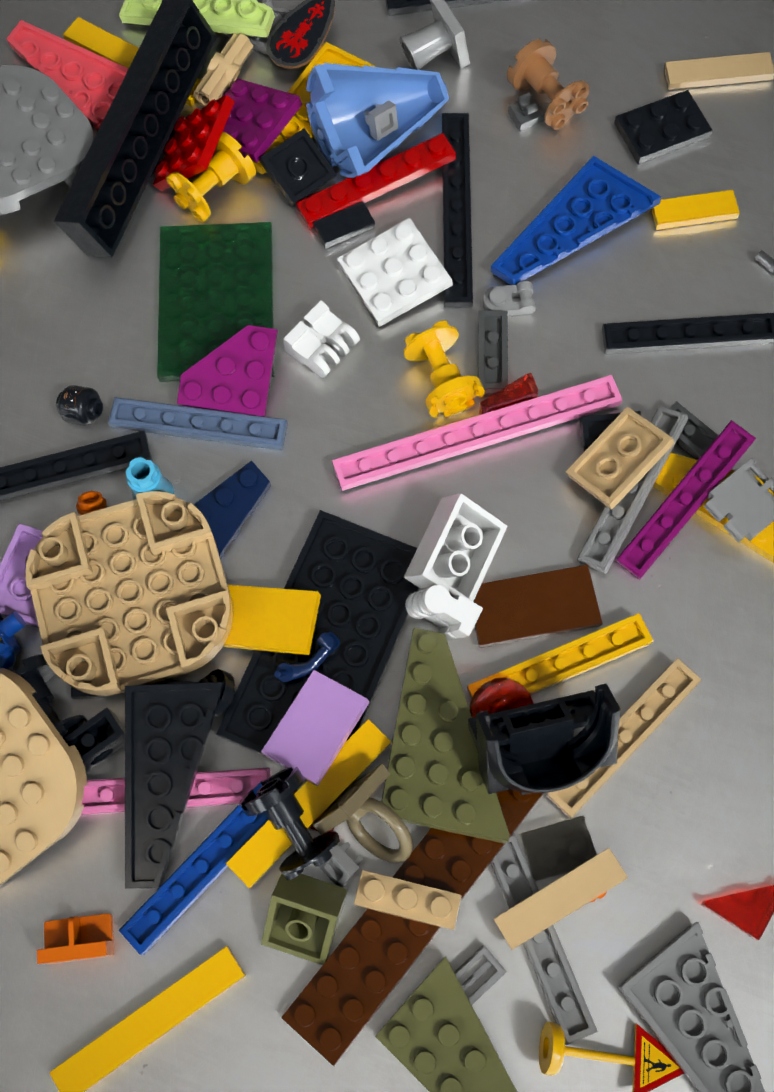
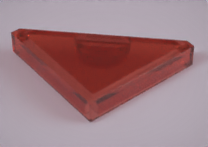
[701,885,774,941]

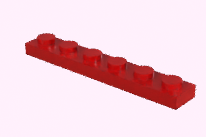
[296,133,456,230]

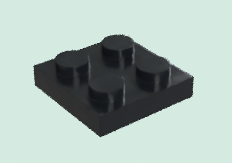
[259,128,337,207]

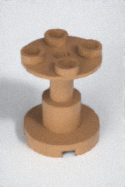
[507,39,590,130]

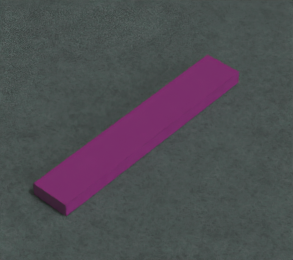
[615,420,756,580]

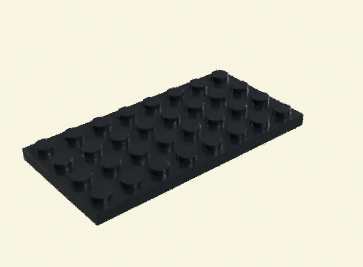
[216,510,420,756]

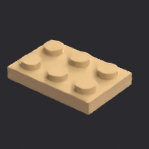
[566,406,675,510]

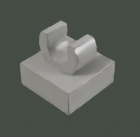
[364,101,398,141]
[318,842,363,887]

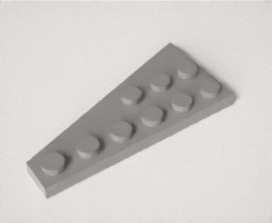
[619,922,765,1092]

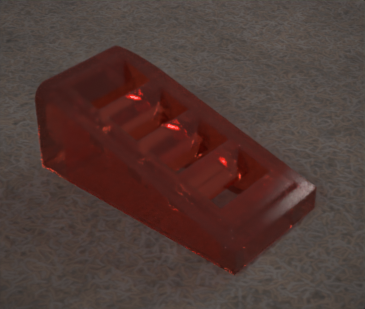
[479,373,539,415]

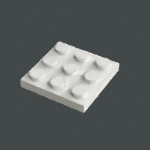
[337,218,453,327]

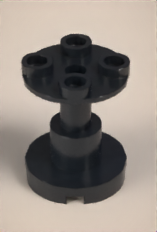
[8,654,88,738]
[239,767,340,880]

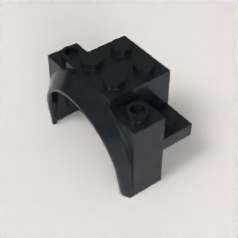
[468,683,621,795]

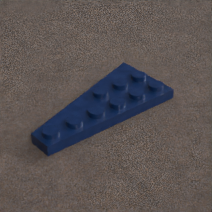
[194,460,271,559]

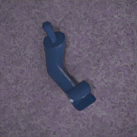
[274,632,340,682]

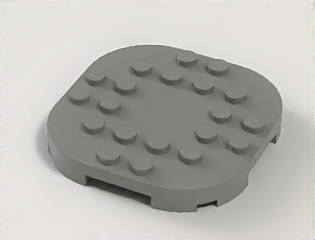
[0,65,94,215]

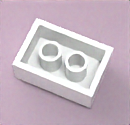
[403,493,508,602]

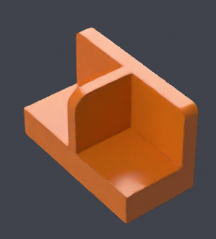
[37,913,114,964]

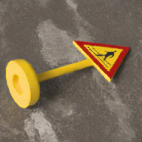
[539,1022,684,1092]

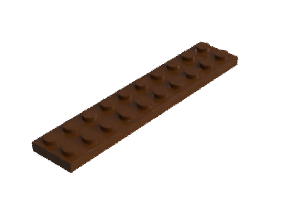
[281,789,544,1066]

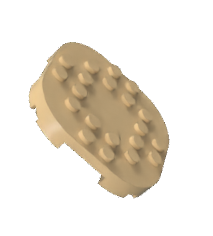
[25,491,233,696]
[0,668,87,885]

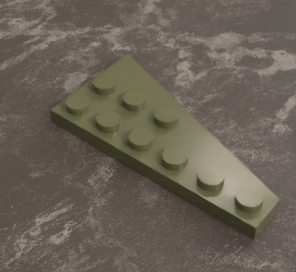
[375,956,518,1092]

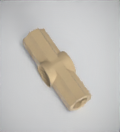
[193,33,254,107]

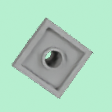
[399,0,470,70]

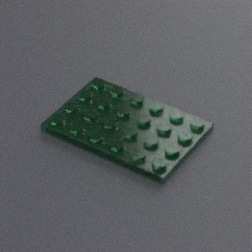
[157,222,275,382]

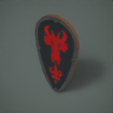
[266,0,335,69]

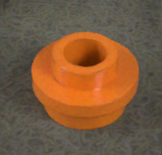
[76,491,107,515]

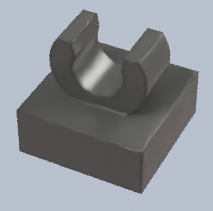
[508,92,545,131]

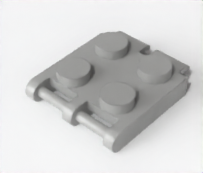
[704,458,774,543]

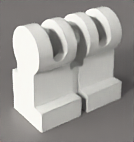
[283,300,360,378]
[405,585,483,641]

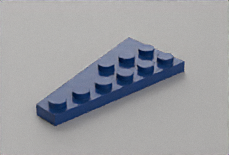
[491,156,661,285]

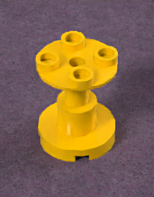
[166,132,256,223]
[403,320,485,418]

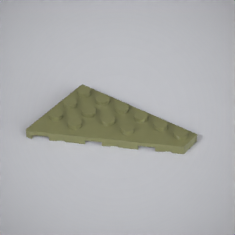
[381,627,510,844]

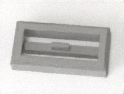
[454,945,507,1005]

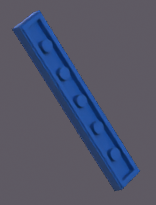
[119,781,269,955]

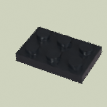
[614,90,713,164]

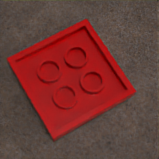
[153,94,235,191]

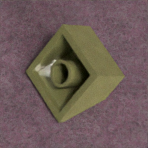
[261,874,348,965]

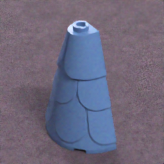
[306,63,449,178]

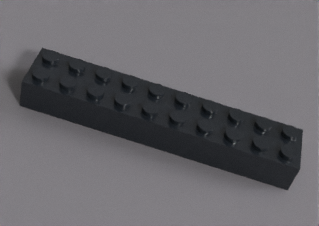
[53,0,217,258]

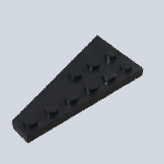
[125,682,225,889]

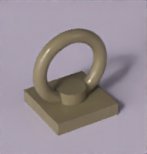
[313,764,413,863]

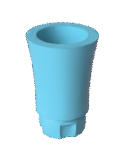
[126,457,174,500]

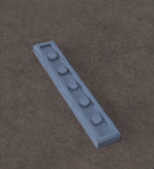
[108,397,288,451]

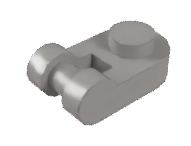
[483,281,536,316]

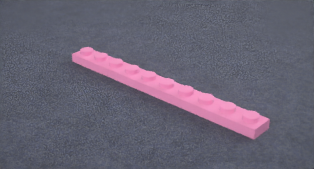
[332,375,622,491]

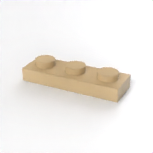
[354,870,462,931]

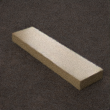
[664,52,774,90]
[494,848,628,950]

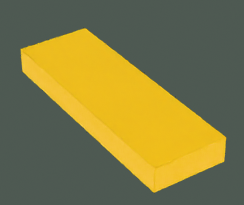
[651,190,740,230]

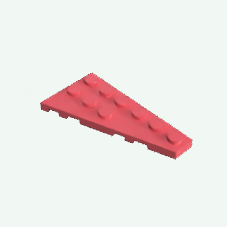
[6,20,128,131]

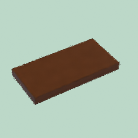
[473,565,602,648]

